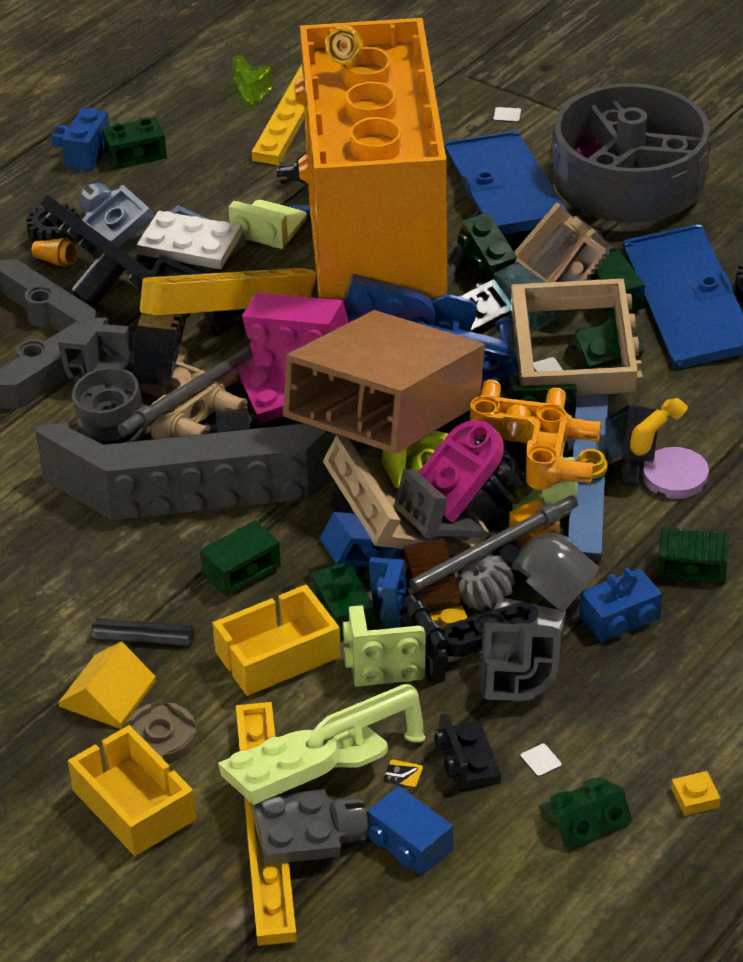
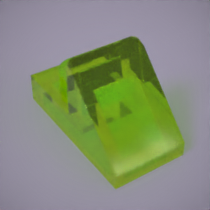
[232,54,272,108]

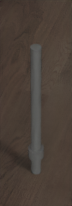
[117,348,252,436]
[409,495,578,592]

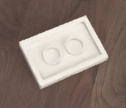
[137,211,242,269]

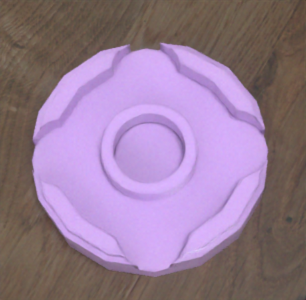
[643,447,709,499]

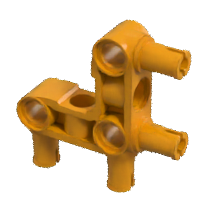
[469,380,601,490]

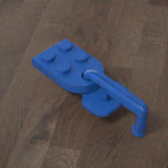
[342,274,515,360]

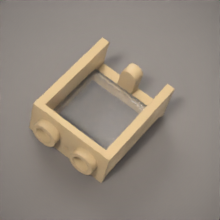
[514,202,609,283]

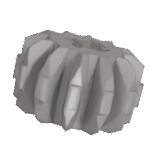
[456,553,516,611]

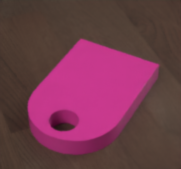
[418,420,504,523]

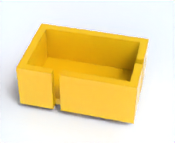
[212,584,341,696]
[68,725,197,856]

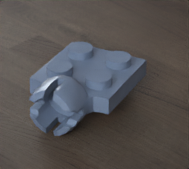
[79,183,155,248]

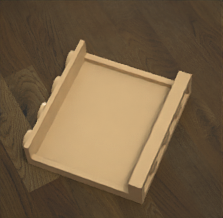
[323,435,489,555]

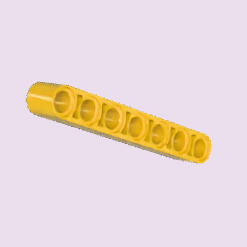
[140,268,316,315]

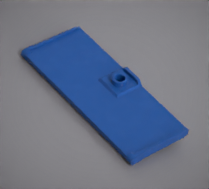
[444,130,571,234]
[622,224,743,370]

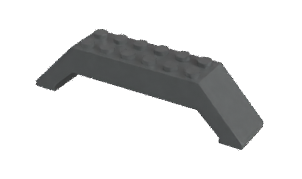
[35,423,365,520]

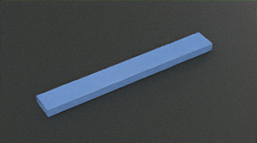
[568,394,608,562]

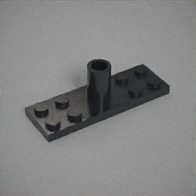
[40,195,191,319]

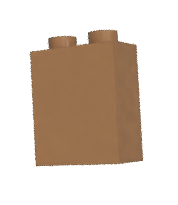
[283,310,485,454]

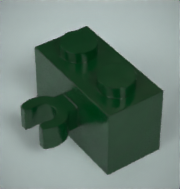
[309,563,375,641]

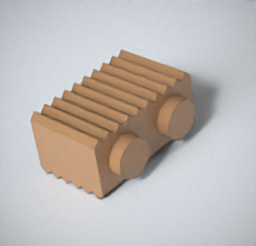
[549,234,609,282]

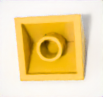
[58,641,156,729]

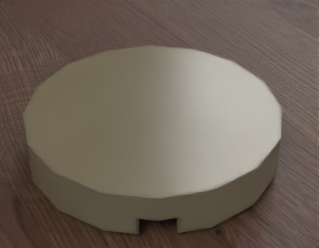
[125,702,197,763]

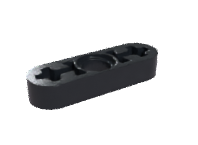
[444,602,538,657]

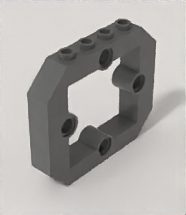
[0,259,97,409]

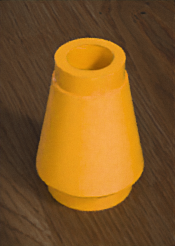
[31,238,78,267]

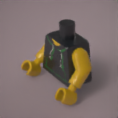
[605,398,688,486]

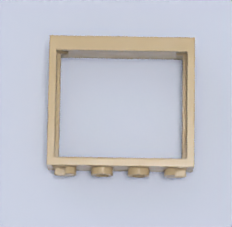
[511,279,642,396]

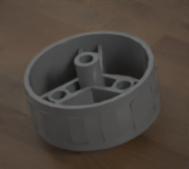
[552,83,710,222]

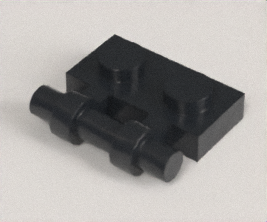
[400,595,448,685]

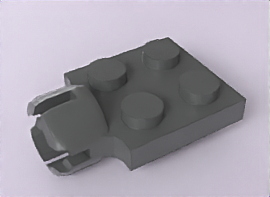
[250,789,368,865]

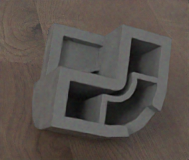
[58,318,133,381]
[511,532,599,613]
[479,622,561,701]

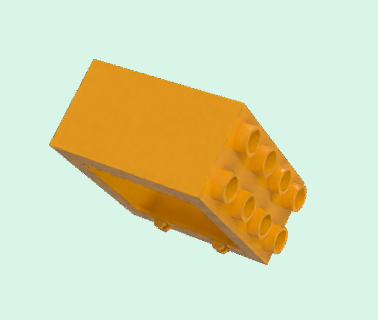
[294,18,447,300]

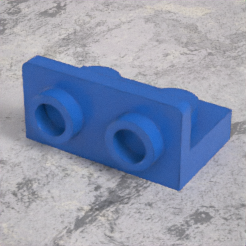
[369,557,407,629]

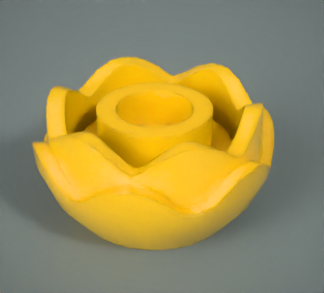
[325,25,363,65]

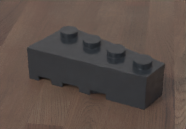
[128,312,186,387]

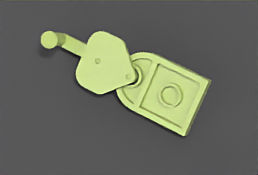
[218,684,426,805]

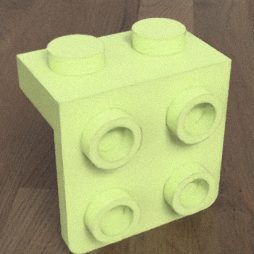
[228,200,307,249]
[343,605,425,687]

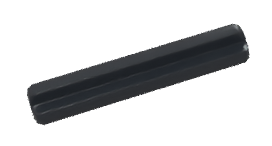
[91,618,195,646]

